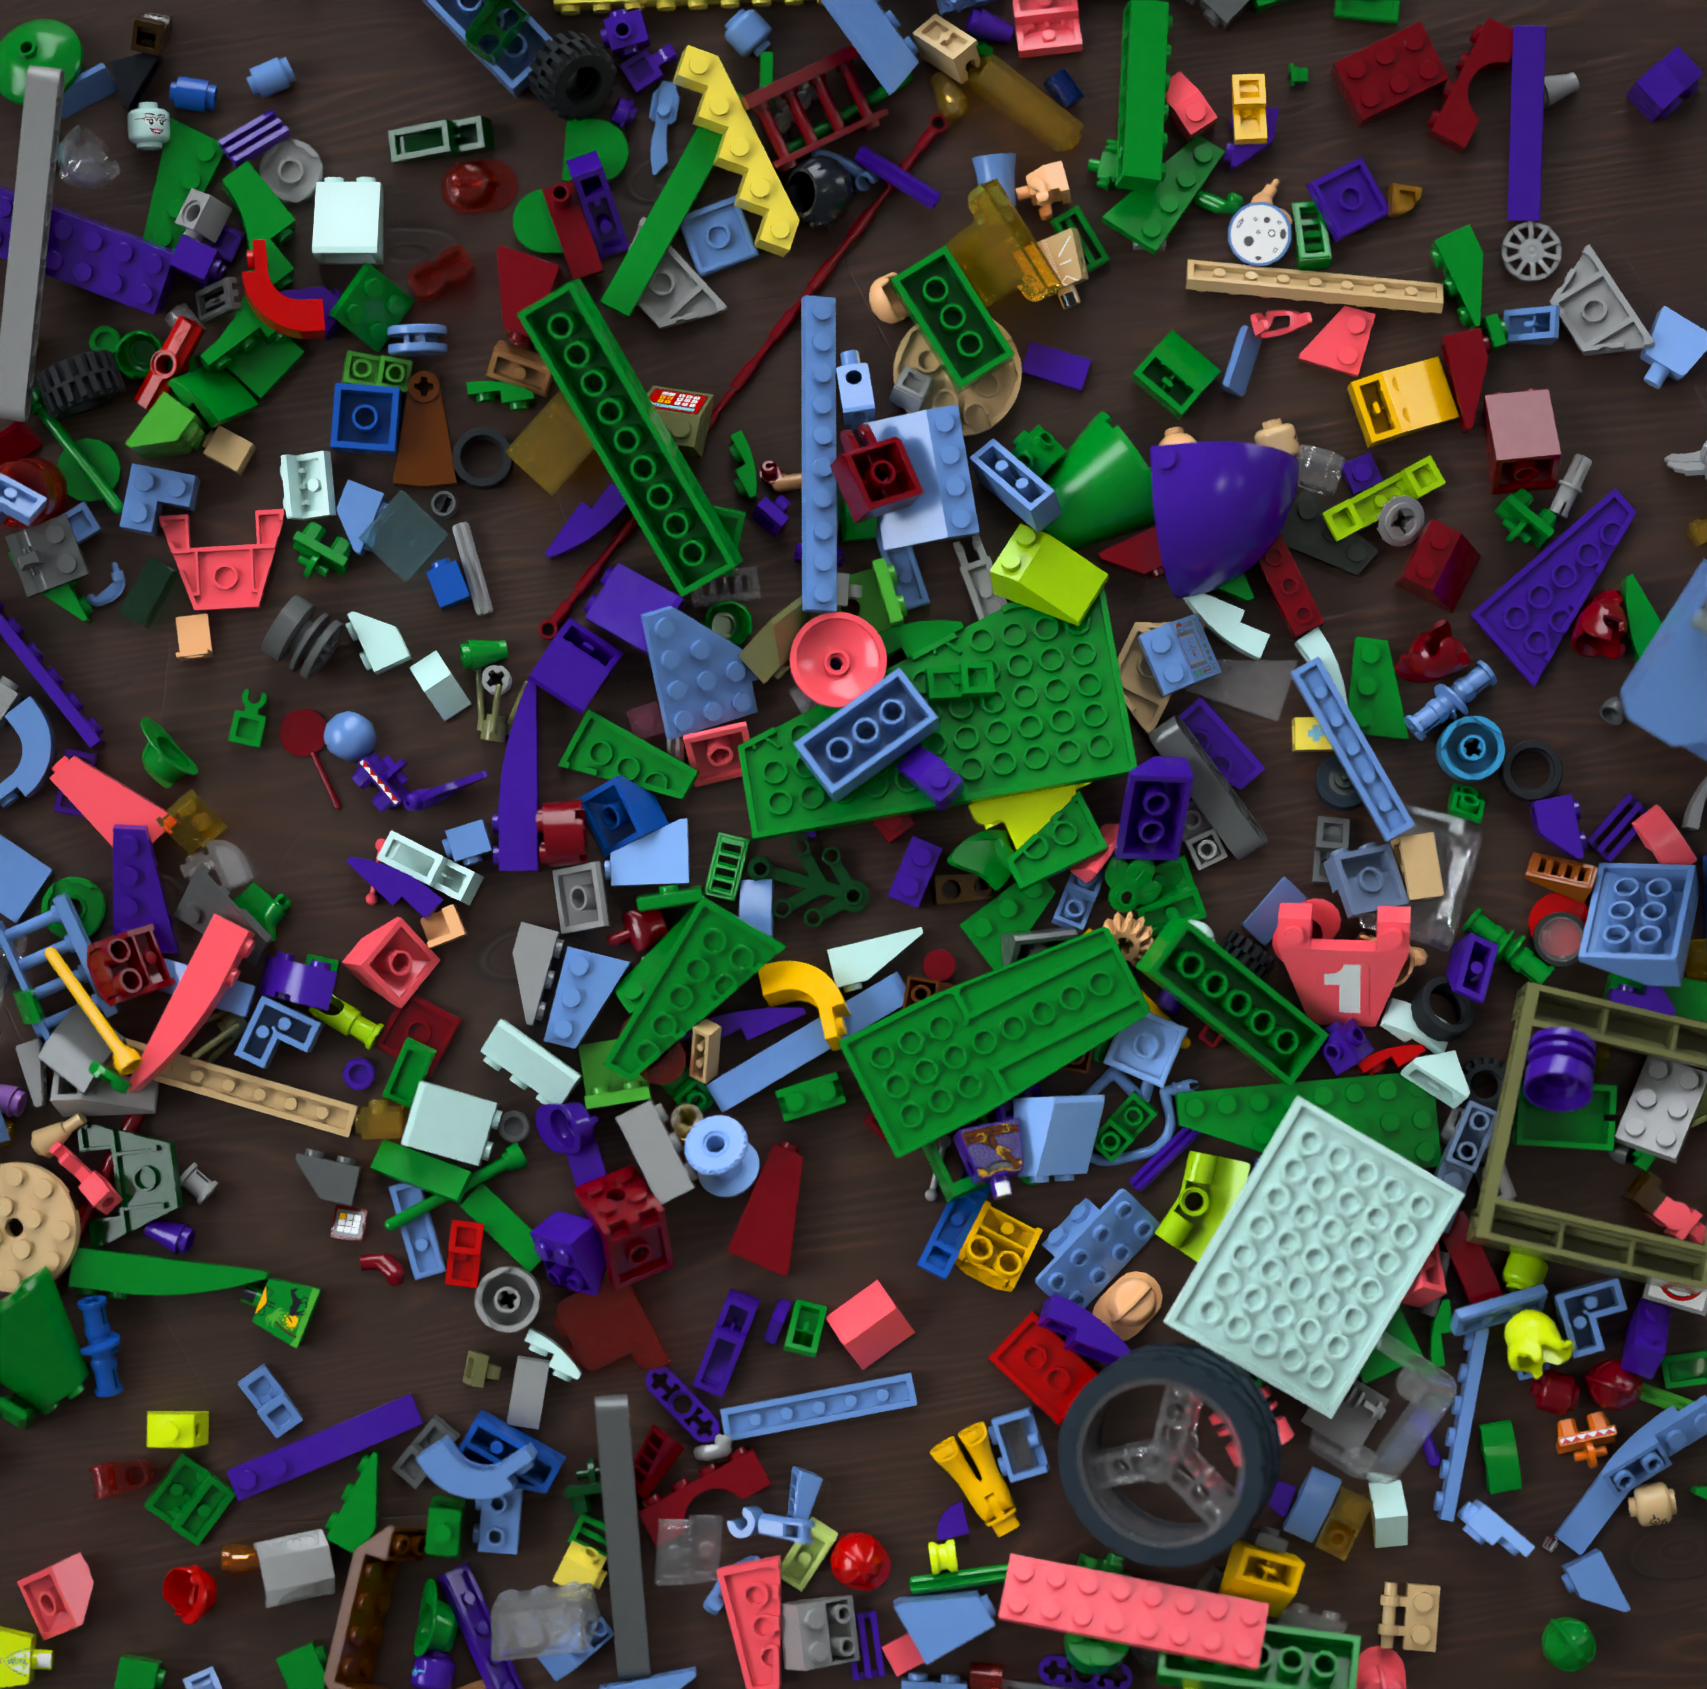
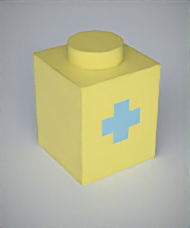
[1292,717,1333,752]

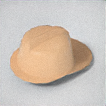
[1093,1271,1163,1341]

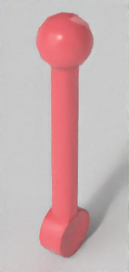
[366,839,386,905]

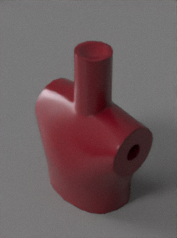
[607,909,668,953]

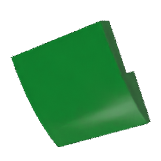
[168,366,259,428]
[1135,852,1207,937]
[143,1452,236,1546]

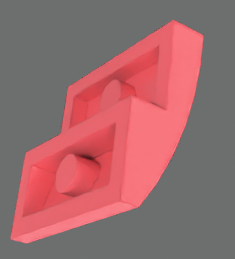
[1012,0,1083,58]

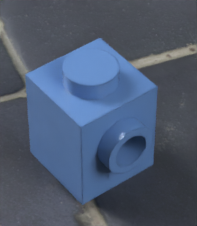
[442,819,493,867]

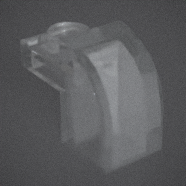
[179,840,258,891]

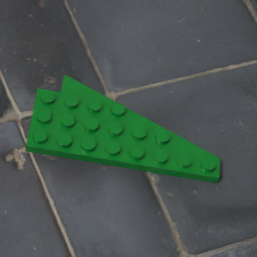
[1175,1072,1441,1168]

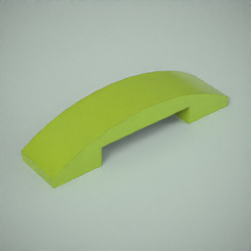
[1321,455,1446,542]

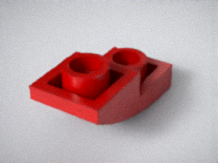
[1355,1045,1426,1075]

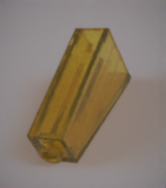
[960,54,1084,152]

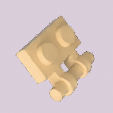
[1378,1582,1440,1652]

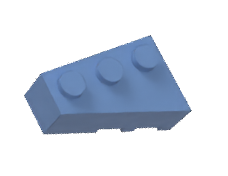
[544,946,632,1049]

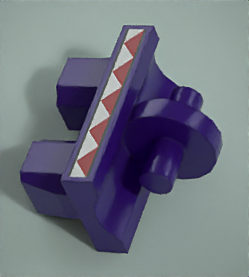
[352,752,410,812]

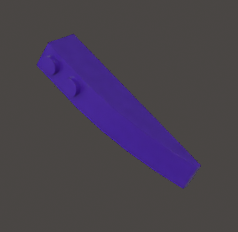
[493,680,540,872]
[227,1393,423,1501]

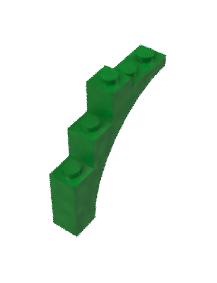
[201,161,296,373]

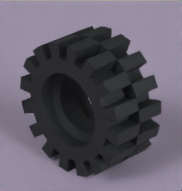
[1219,929,1278,981]
[1461,1057,1506,1111]

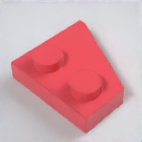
[1298,305,1376,377]

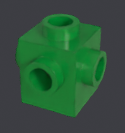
[1011,425,1066,479]

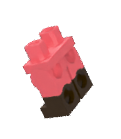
[1621,1171,1706,1245]

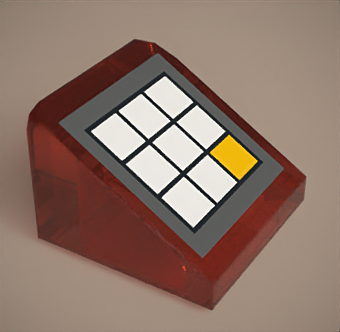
[330,1205,368,1242]

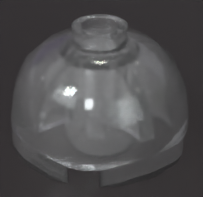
[57,125,121,190]

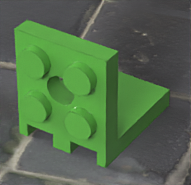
[818,557,908,632]

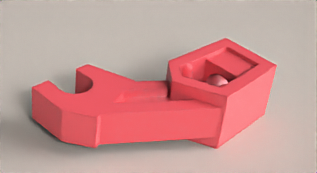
[49,1141,123,1215]

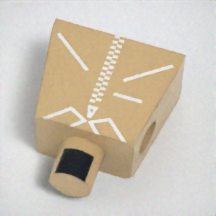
[1016,228,1088,309]

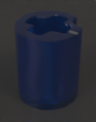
[1043,68,1084,112]

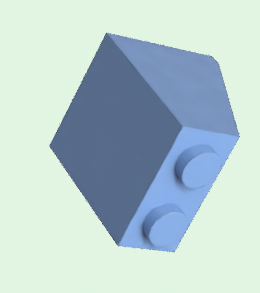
[893,1590,997,1665]

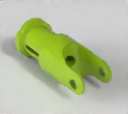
[309,995,385,1050]

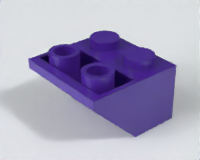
[528,618,624,715]
[529,1210,606,1296]

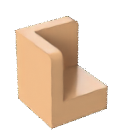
[420,904,467,949]

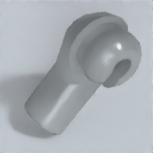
[694,1434,733,1461]

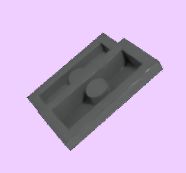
[38,1003,127,1096]

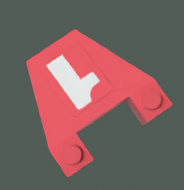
[1278,903,1411,1027]

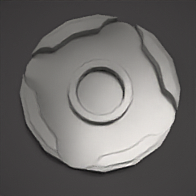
[259,140,323,204]

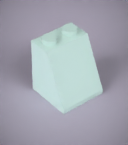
[312,177,384,264]
[401,1081,503,1166]

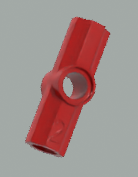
[134,316,206,410]

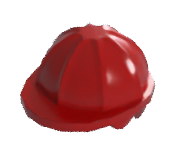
[830,1532,891,1591]
[162,1564,218,1625]

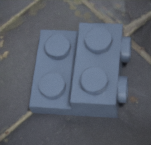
[1323,842,1410,919]

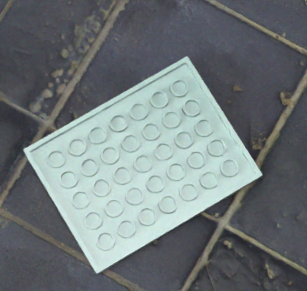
[1164,1095,1465,1419]

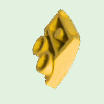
[955,1200,1043,1292]

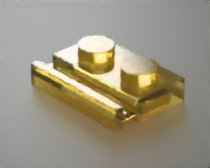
[156,789,228,857]

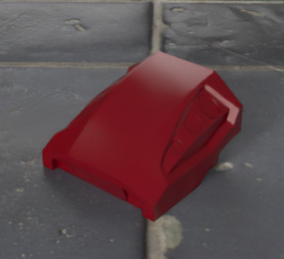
[87,923,176,1007]

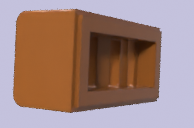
[1524,852,1598,903]

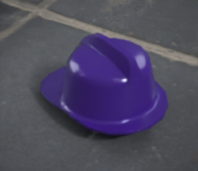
[535,1102,599,1153]

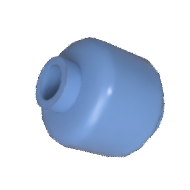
[724,8,772,57]

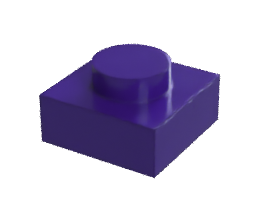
[1339,452,1383,495]

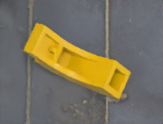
[758,961,851,1051]

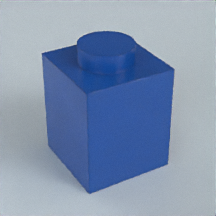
[426,558,472,611]

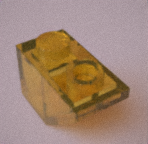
[1315,1485,1373,1561]

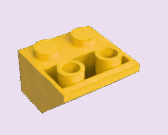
[1218,1539,1305,1618]

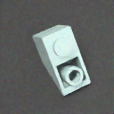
[346,611,412,675]

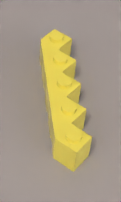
[672,45,800,257]

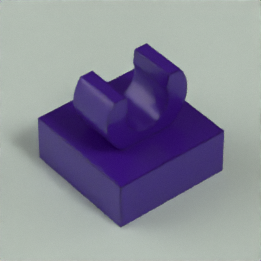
[751,495,791,538]

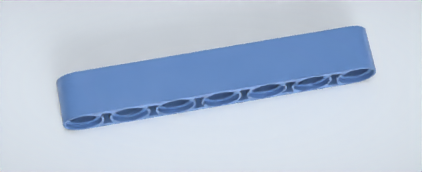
[706,971,906,1113]

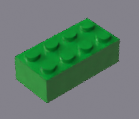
[891,245,1015,394]

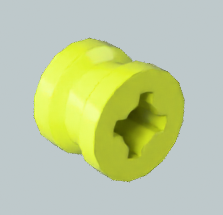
[928,1539,958,1575]

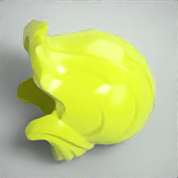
[1504,1309,1575,1380]

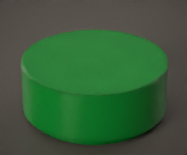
[89,326,122,357]

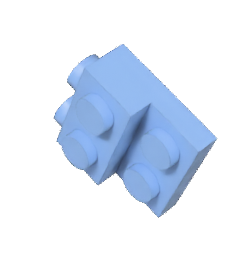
[1456,1499,1535,1557]

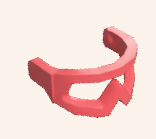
[1250,309,1312,339]

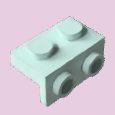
[280,451,336,521]

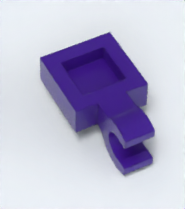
[619,43,679,94]

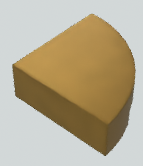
[1388,183,1422,217]

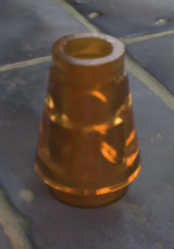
[221,1542,261,1575]

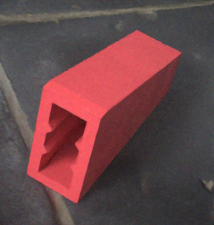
[50,756,179,847]

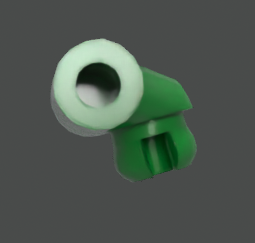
[1194,190,1244,215]

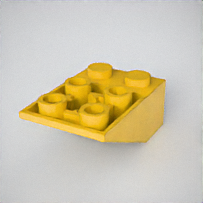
[1347,357,1459,448]

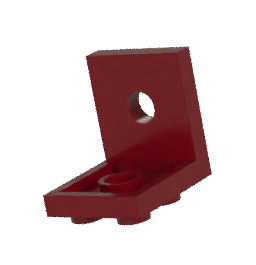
[573,1164,674,1291]

